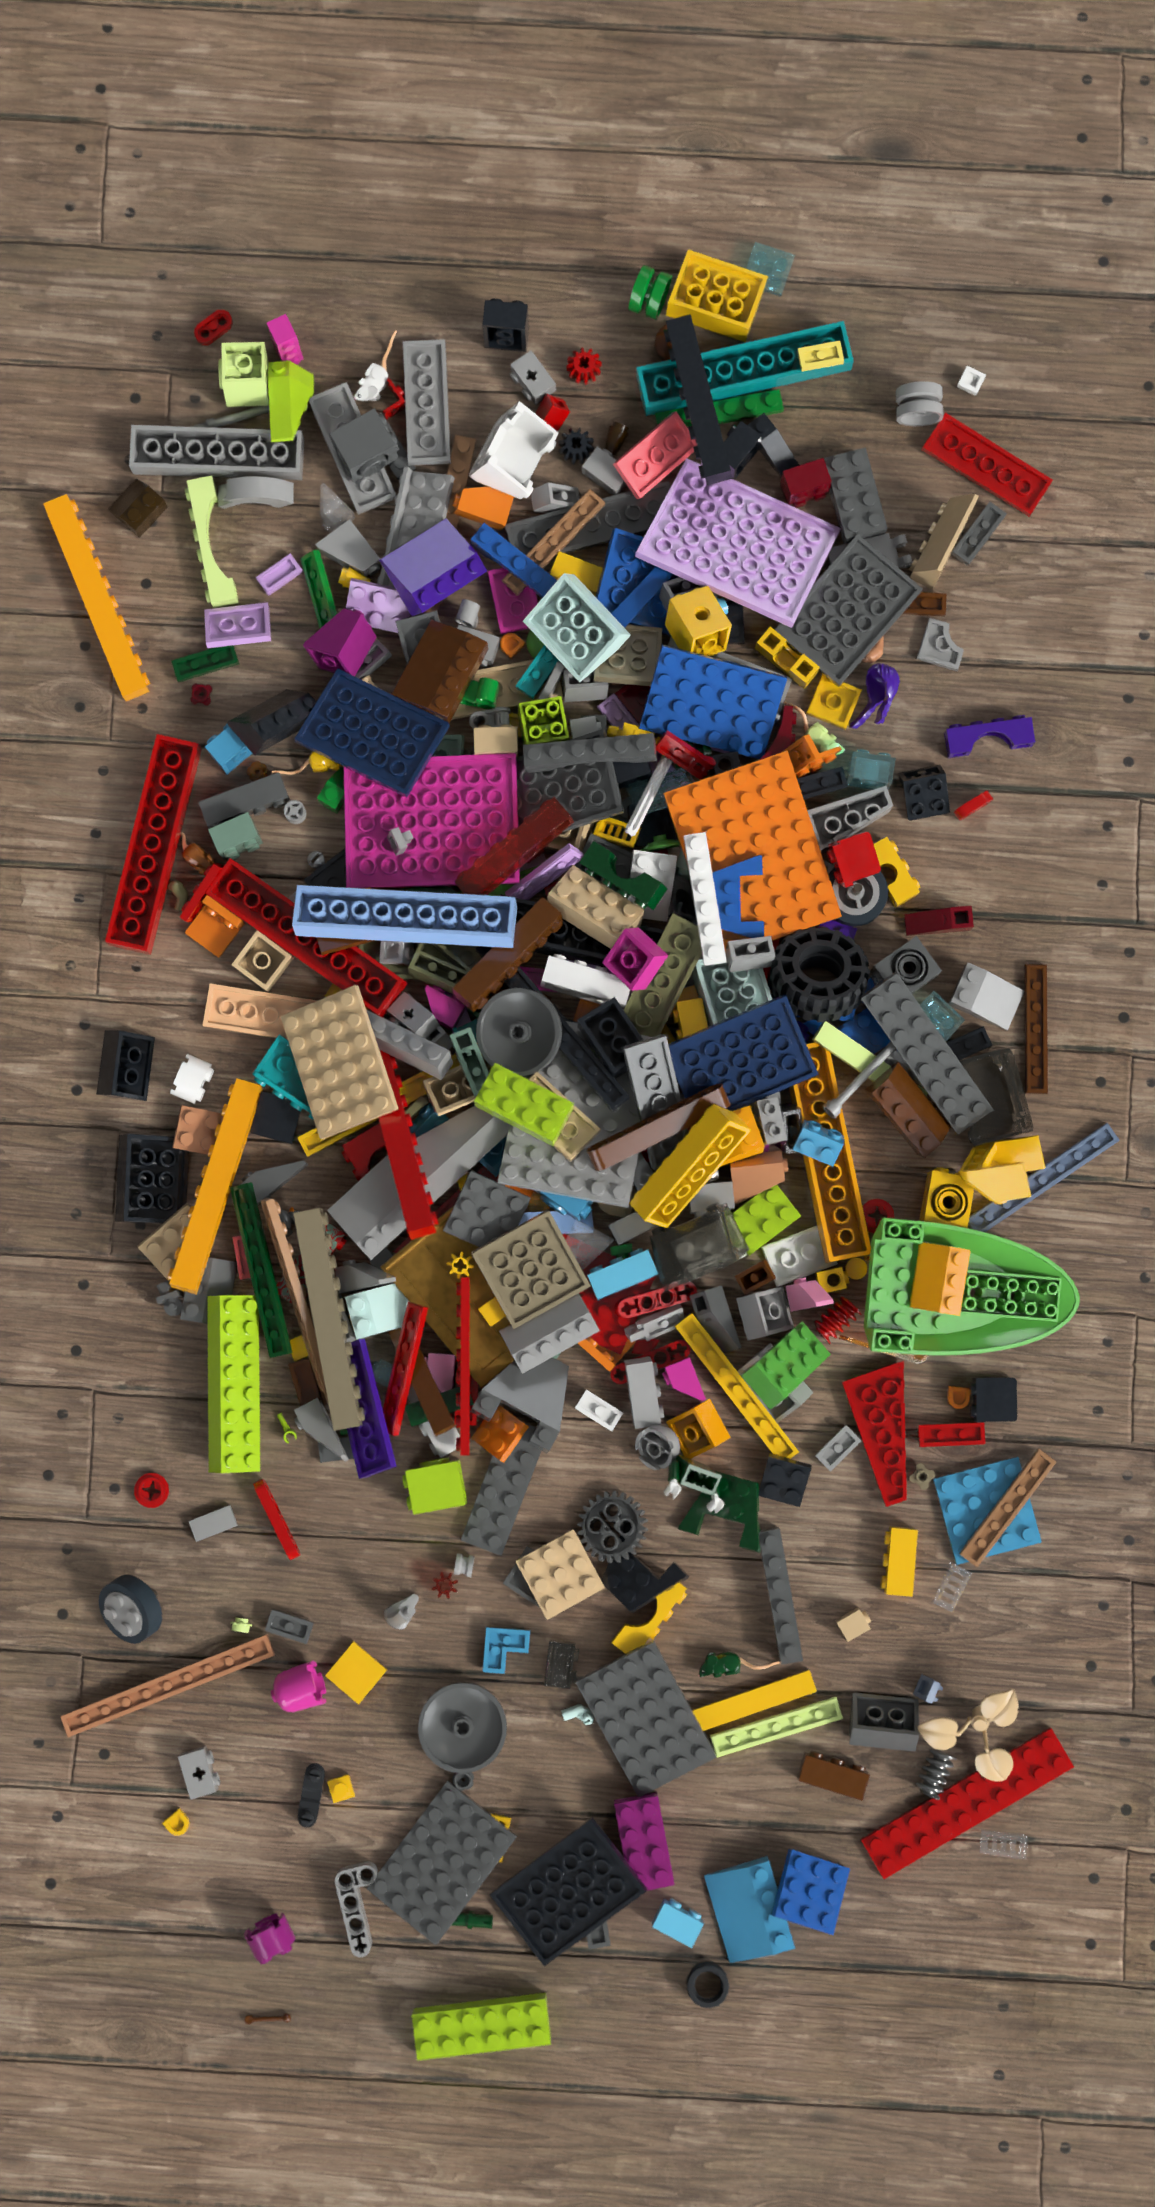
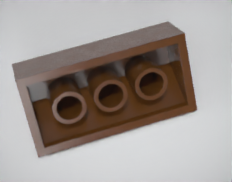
[865,1062,951,1158]

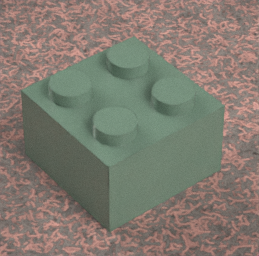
[208,812,263,860]

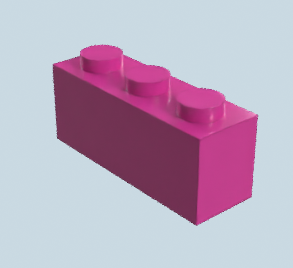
[267,314,303,365]

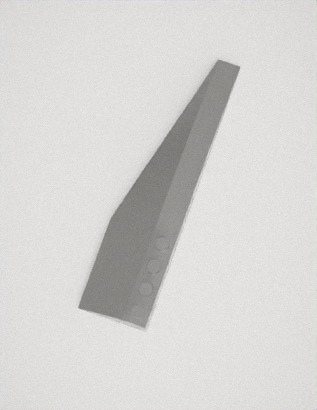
[327,1106,509,1260]

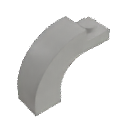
[218,476,293,509]

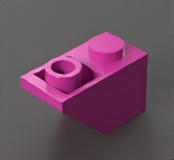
[425,985,466,1032]

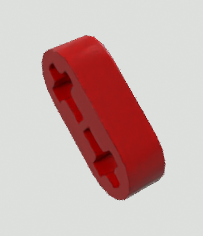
[954,790,994,821]

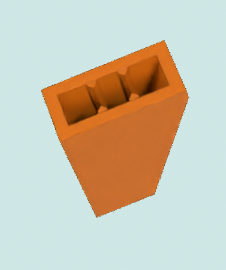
[452,487,514,531]

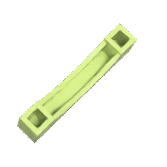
[185,476,239,608]

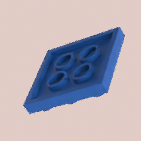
[771,1849,850,1935]

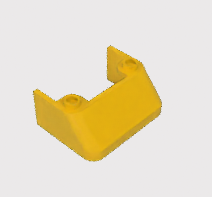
[960,1135,1046,1204]

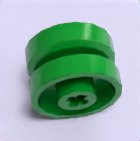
[628,265,672,320]

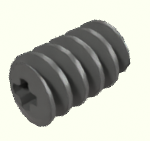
[915,1749,957,1800]

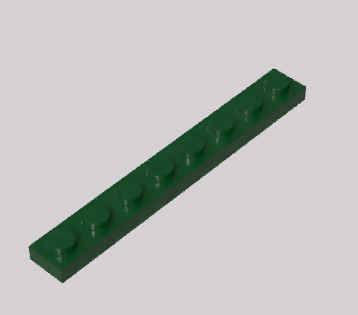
[230,1182,292,1358]

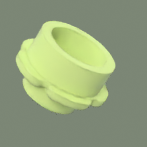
[230,1618,252,1633]

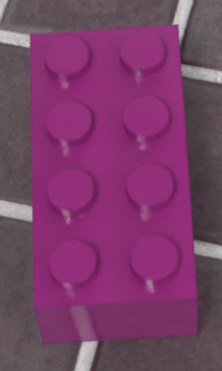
[614,1792,675,1890]

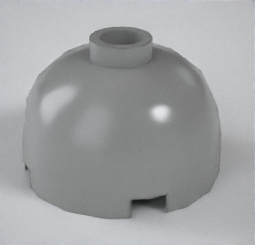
[635,1425,680,1470]

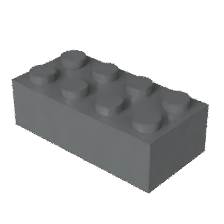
[824,448,888,544]

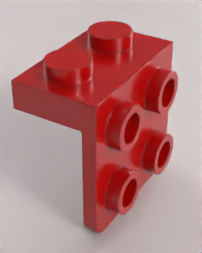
[827,831,881,888]

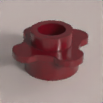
[190,683,213,706]

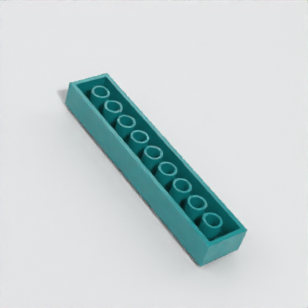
[636,321,854,416]

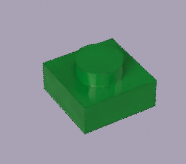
[610,1243,633,1259]

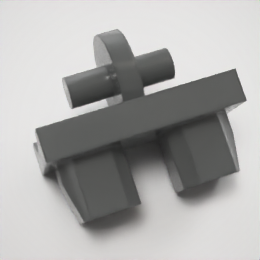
[156,1281,184,1316]

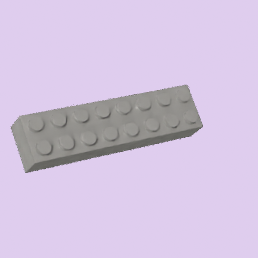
[129,425,304,480]

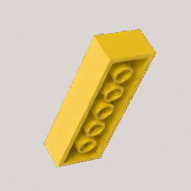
[629,1104,751,1228]

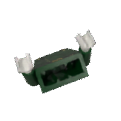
[664,1455,724,1513]

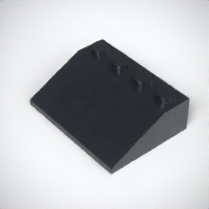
[115,1134,189,1224]

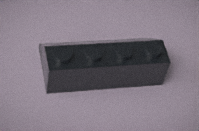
[227,689,317,756]

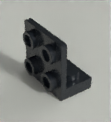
[898,765,950,821]

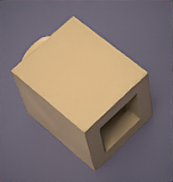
[835,1607,871,1642]

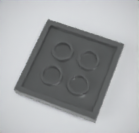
[443,1170,531,1247]

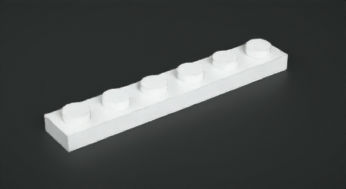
[683,832,726,966]

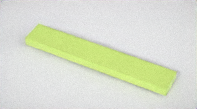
[812,1021,928,1096]
[710,1696,843,1757]

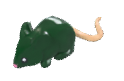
[699,1651,780,1678]

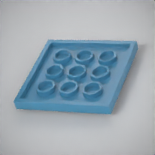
[933,1457,1042,1565]

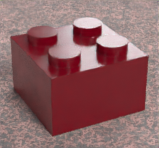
[780,458,832,508]

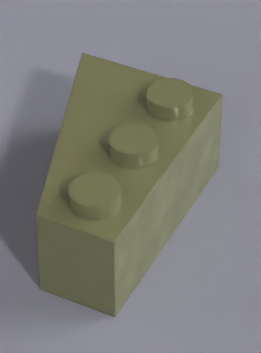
[408,943,471,995]

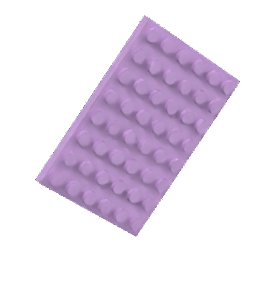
[635,458,841,628]

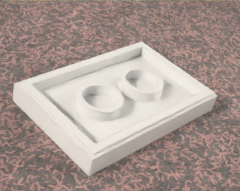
[761,1226,837,1288]

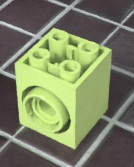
[218,342,269,407]

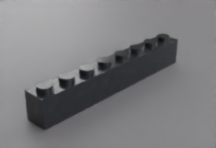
[663,314,732,485]

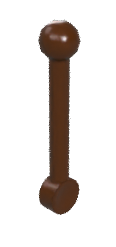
[245,2014,291,2025]

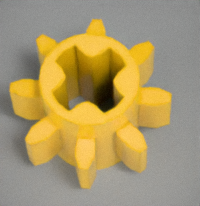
[447,1251,474,1279]

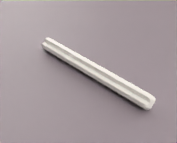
[625,755,672,836]

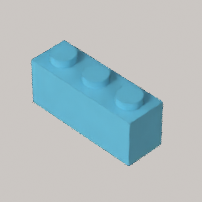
[587,1248,658,1301]

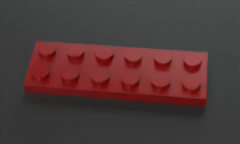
[922,413,1053,517]

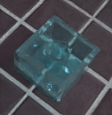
[846,749,896,790]

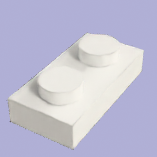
[575,1390,623,1431]

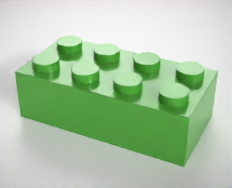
[741,1321,831,1410]

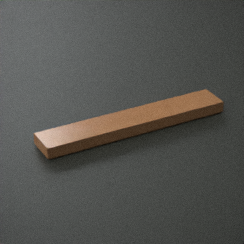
[502,489,605,596]
[959,1448,1056,1567]

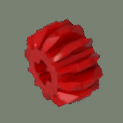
[566,347,602,385]

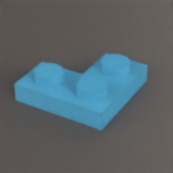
[483,1627,530,1674]

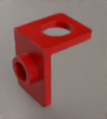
[383,378,406,420]

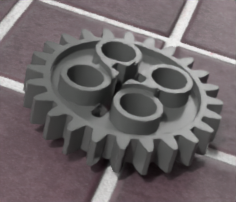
[577,1491,648,1563]

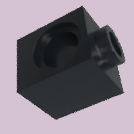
[709,751,740,775]

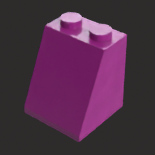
[303,608,377,676]

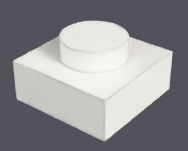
[957,366,986,396]

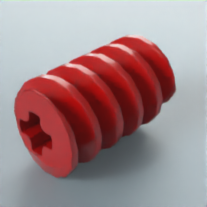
[814,1296,862,1344]

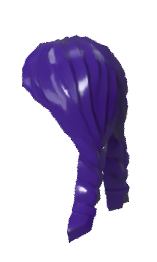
[849,663,900,729]

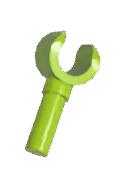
[277,1413,297,1443]

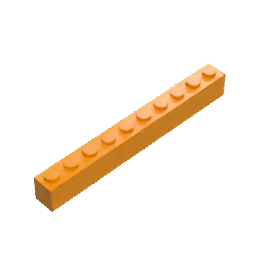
[43,494,150,701]
[167,1078,263,1295]

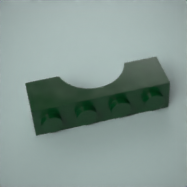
[579,841,668,910]

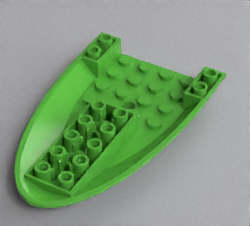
[864,1218,1080,1355]

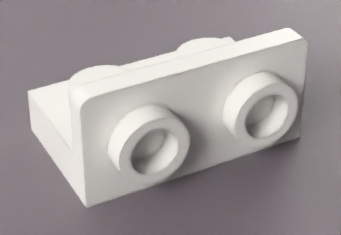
[379,941,415,966]

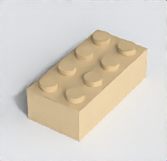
[547,865,644,949]

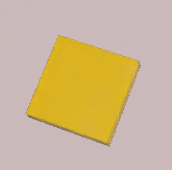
[806,674,862,730]
[325,1641,387,1705]

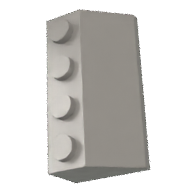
[499,1293,600,1374]

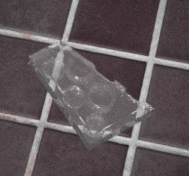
[566,1219,615,1271]

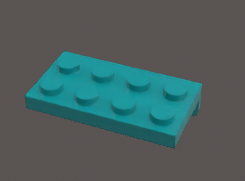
[252,1034,314,1120]

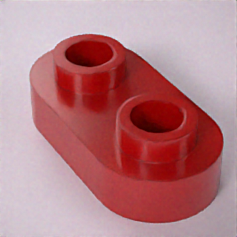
[194,309,233,345]

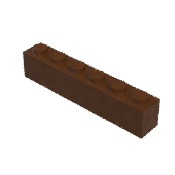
[452,897,563,1012]

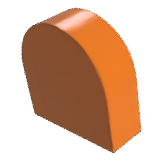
[500,633,526,660]
[947,1386,970,1409]

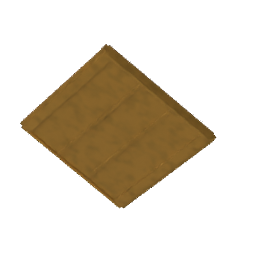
[380,1206,515,1388]

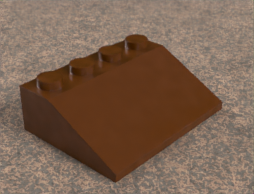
[391,620,489,723]

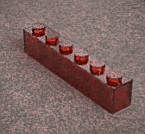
[454,797,574,895]

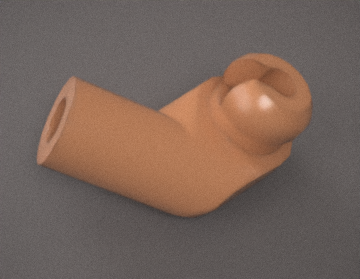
[862,636,884,663]

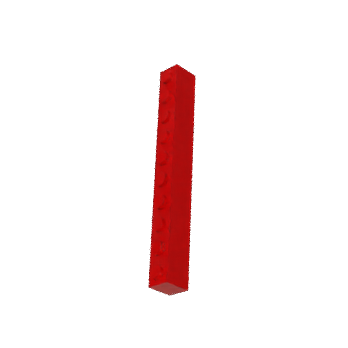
[379,1050,439,1240]

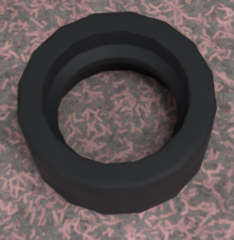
[687,1962,729,2008]

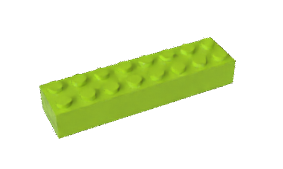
[207,1295,260,1473]

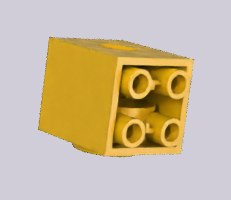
[665,586,732,656]
[919,1167,974,1228]

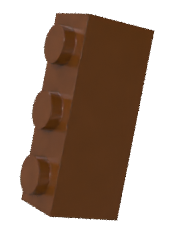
[797,1750,870,1801]

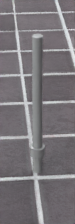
[190,406,270,428]

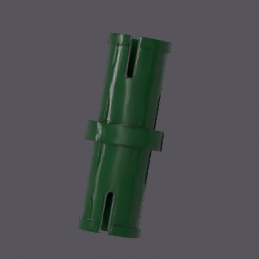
[451,1911,493,1929]

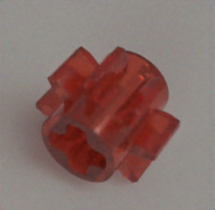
[432,1571,459,1599]

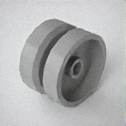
[896,381,944,426]

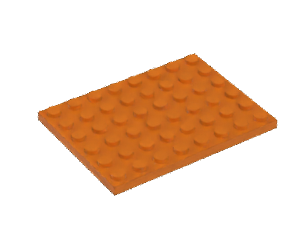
[663,751,842,950]

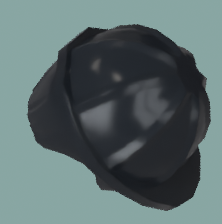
[668,889,697,924]

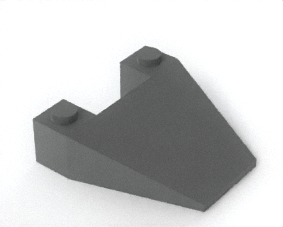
[470,1357,569,1454]

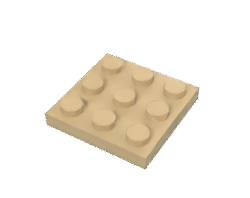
[516,1529,605,1620]

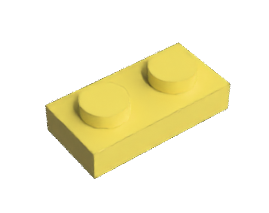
[797,341,844,372]

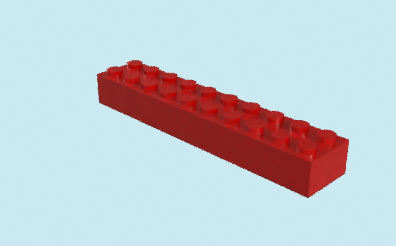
[105,734,202,955]
[205,858,408,1018]

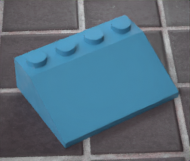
[704,1856,795,1963]

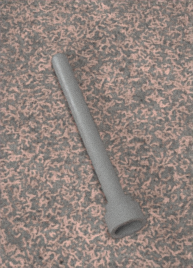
[822,1042,896,1119]

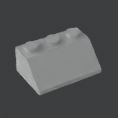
[737,1343,813,1423]

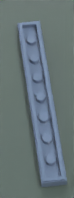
[968,1123,1120,1232]

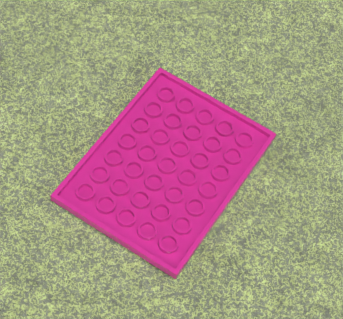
[344,753,520,889]

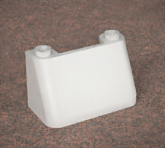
[469,401,558,499]

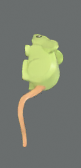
[784,701,845,755]

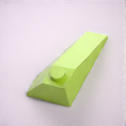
[268,361,314,442]

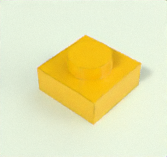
[327,1774,355,1803]

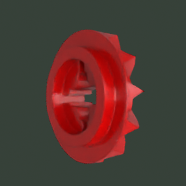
[862,1199,894,1233]
[134,1473,169,1508]

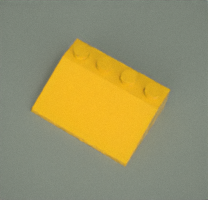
[666,249,768,342]

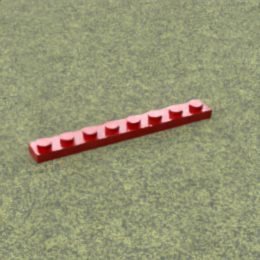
[456,1277,470,1456]

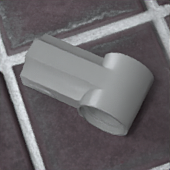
[455,599,480,629]

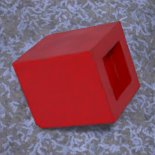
[535,394,570,432]

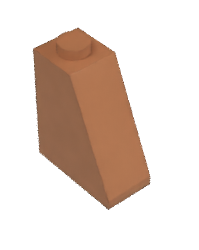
[730,1150,788,1204]

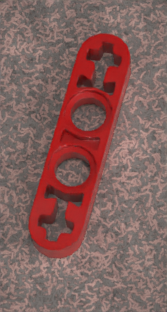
[615,1281,697,1318]
[610,1340,690,1384]
[253,1479,301,1560]

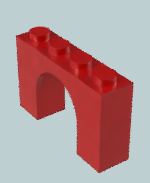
[341,1123,386,1182]

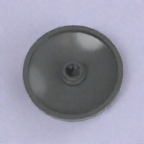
[476,988,562,1076]
[418,1682,507,1773]

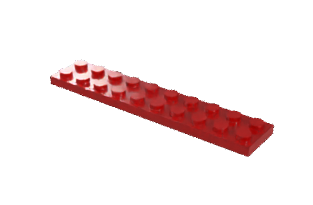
[861,1727,1074,1879]

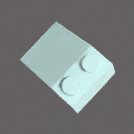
[345,1284,409,1339]

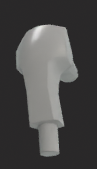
[384,1594,419,1630]

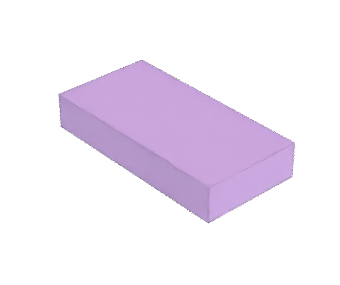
[256,553,303,596]

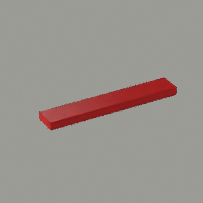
[383,1302,428,1436]

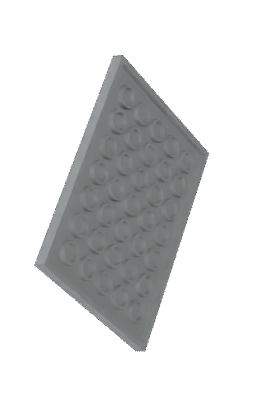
[498,1021,652,1208]

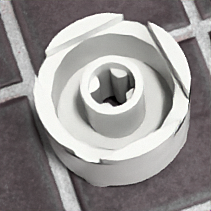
[170,1054,214,1104]

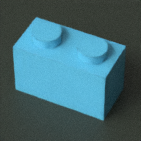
[652,1898,704,1948]

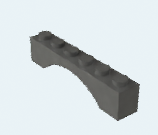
[523,733,657,773]
[759,1527,803,1665]

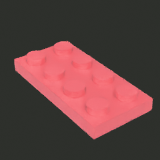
[613,412,697,499]

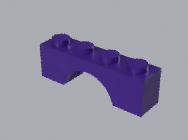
[944,715,1035,758]

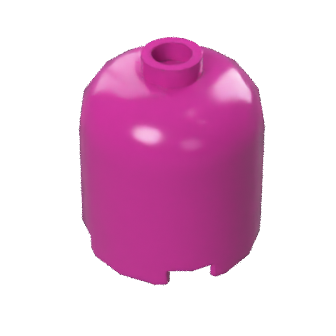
[271,1661,326,1713]

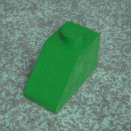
[317,767,345,814]

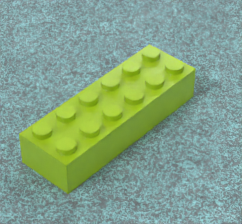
[412,1993,551,2060]

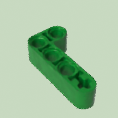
[460,677,500,710]

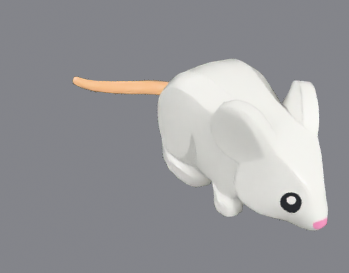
[354,330,397,401]

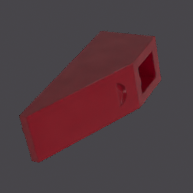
[904,906,974,936]

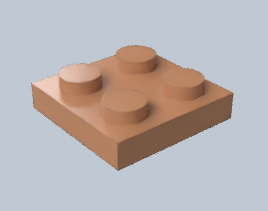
[172,1105,224,1155]

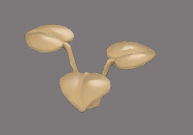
[918,1689,1018,1781]

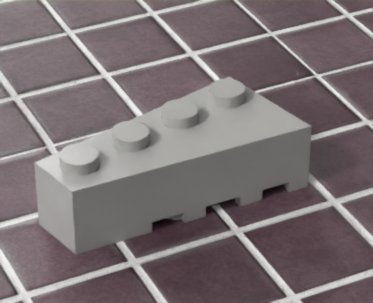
[807,786,893,854]

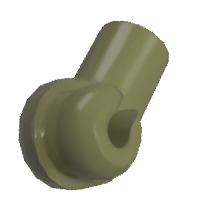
[168,881,189,912]

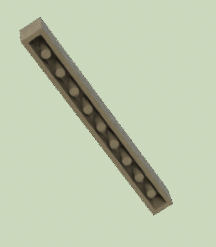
[293,1208,365,1431]

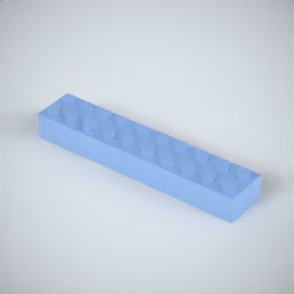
[292,885,517,948]

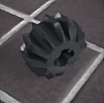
[558,427,594,465]

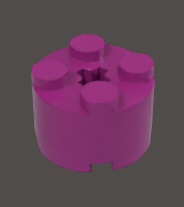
[244,1912,296,1965]

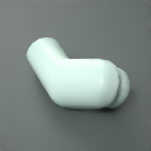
[561,1704,594,1725]

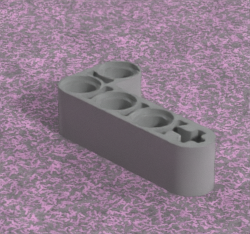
[335,1861,378,1957]

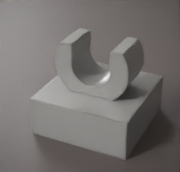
[387,827,414,856]

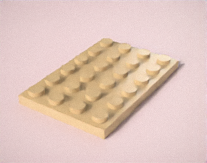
[280,985,398,1139]

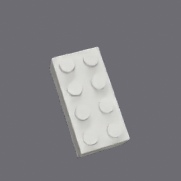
[540,954,630,1009]

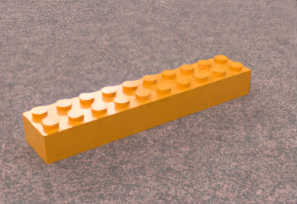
[789,1042,871,1263]

